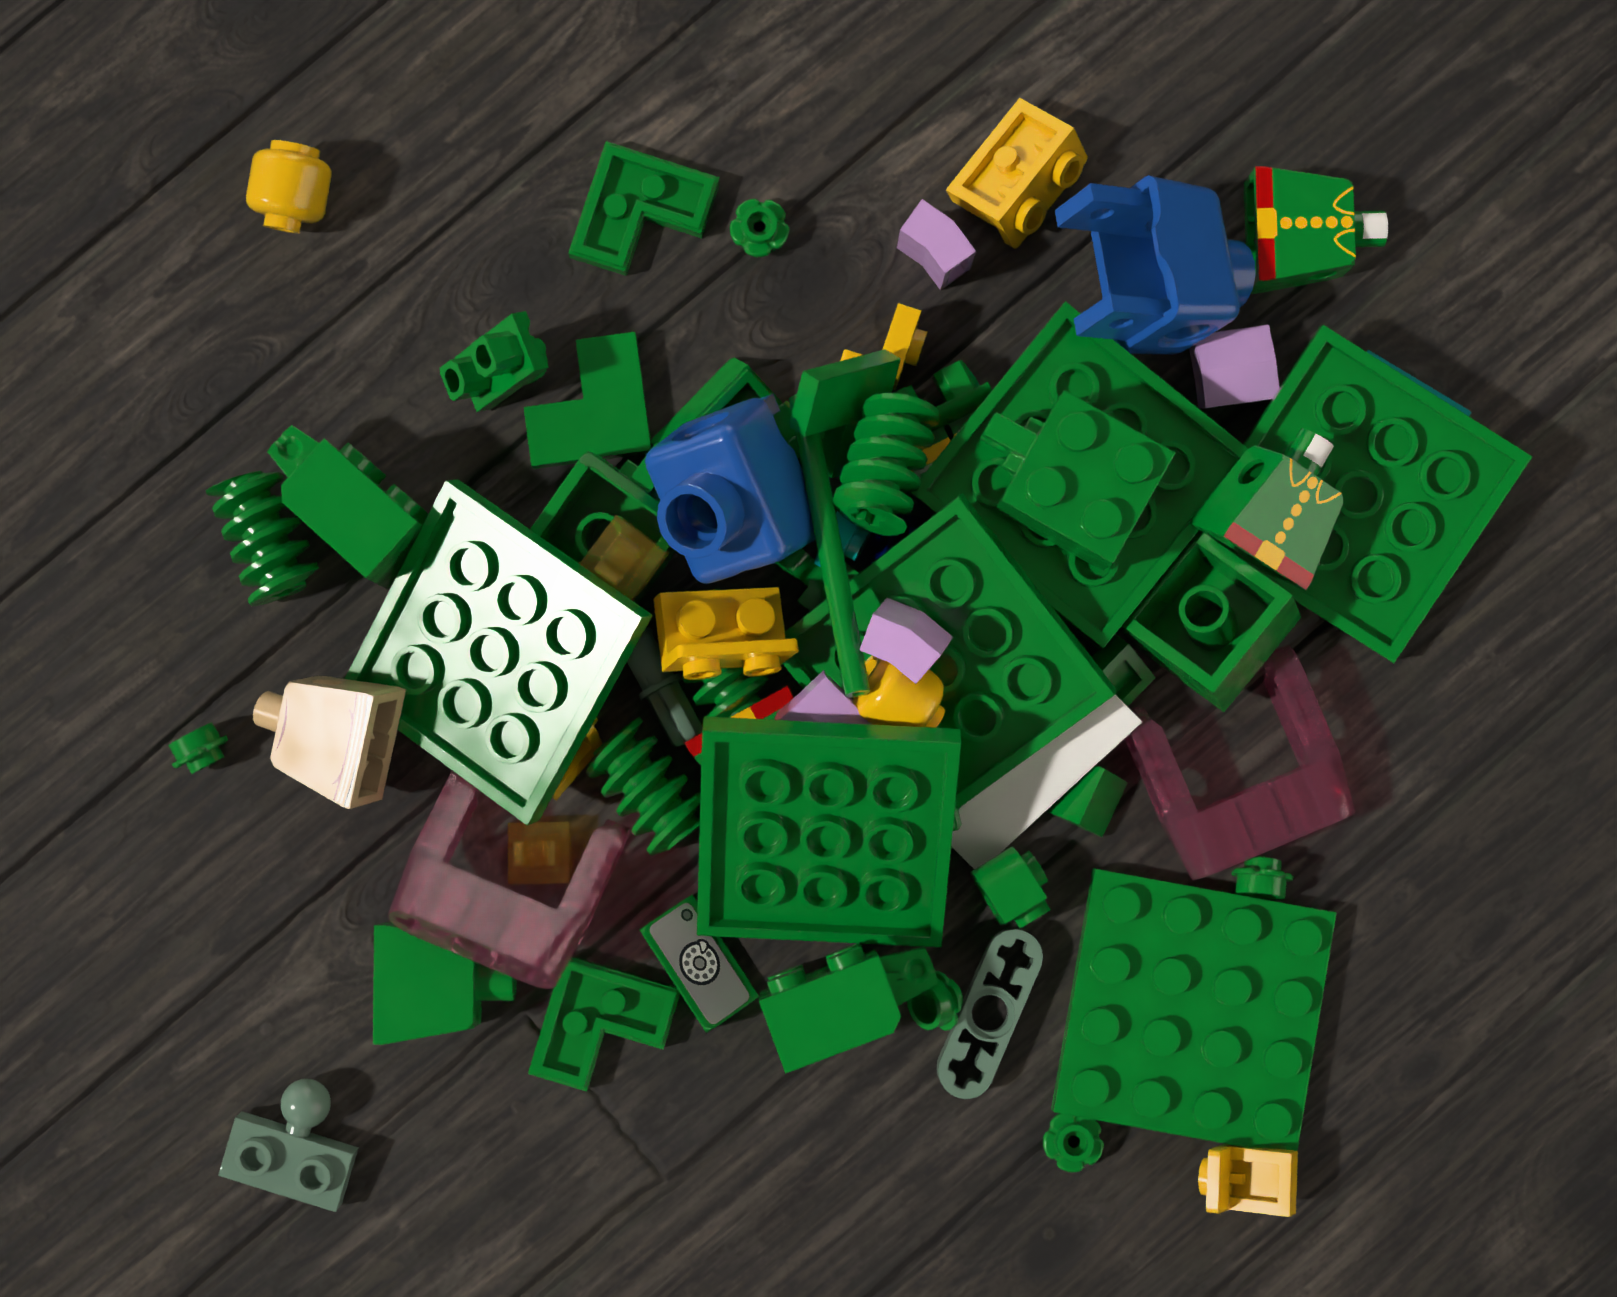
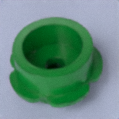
[730,198,789,257]
[168,722,228,775]
[1232,857,1293,899]
[907,971,963,1031]
[1043,1113,1104,1172]

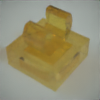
[580,515,669,601]
[508,822,572,884]

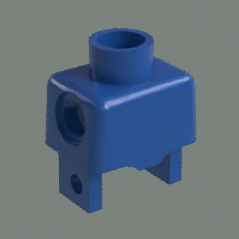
[1055,175,1256,354]
[645,394,815,584]

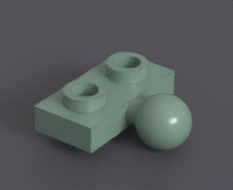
[218,1079,359,1212]

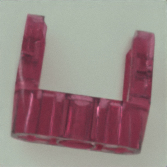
[1125,645,1356,880]
[388,770,631,989]

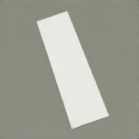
[951,694,1142,869]

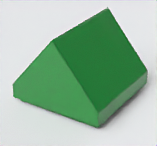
[1046,765,1128,837]

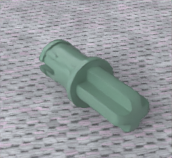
[627,627,703,748]

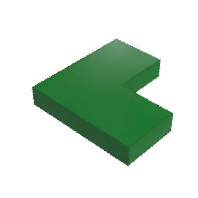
[568,141,720,276]
[524,332,652,469]
[789,349,901,478]
[528,954,680,1092]

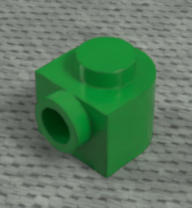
[970,846,1051,929]

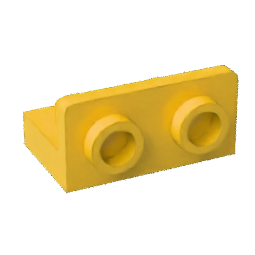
[946,98,1087,249]
[653,587,799,680]

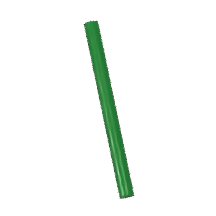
[789,394,871,698]

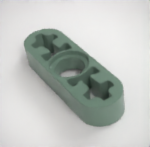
[937,928,1043,1099]

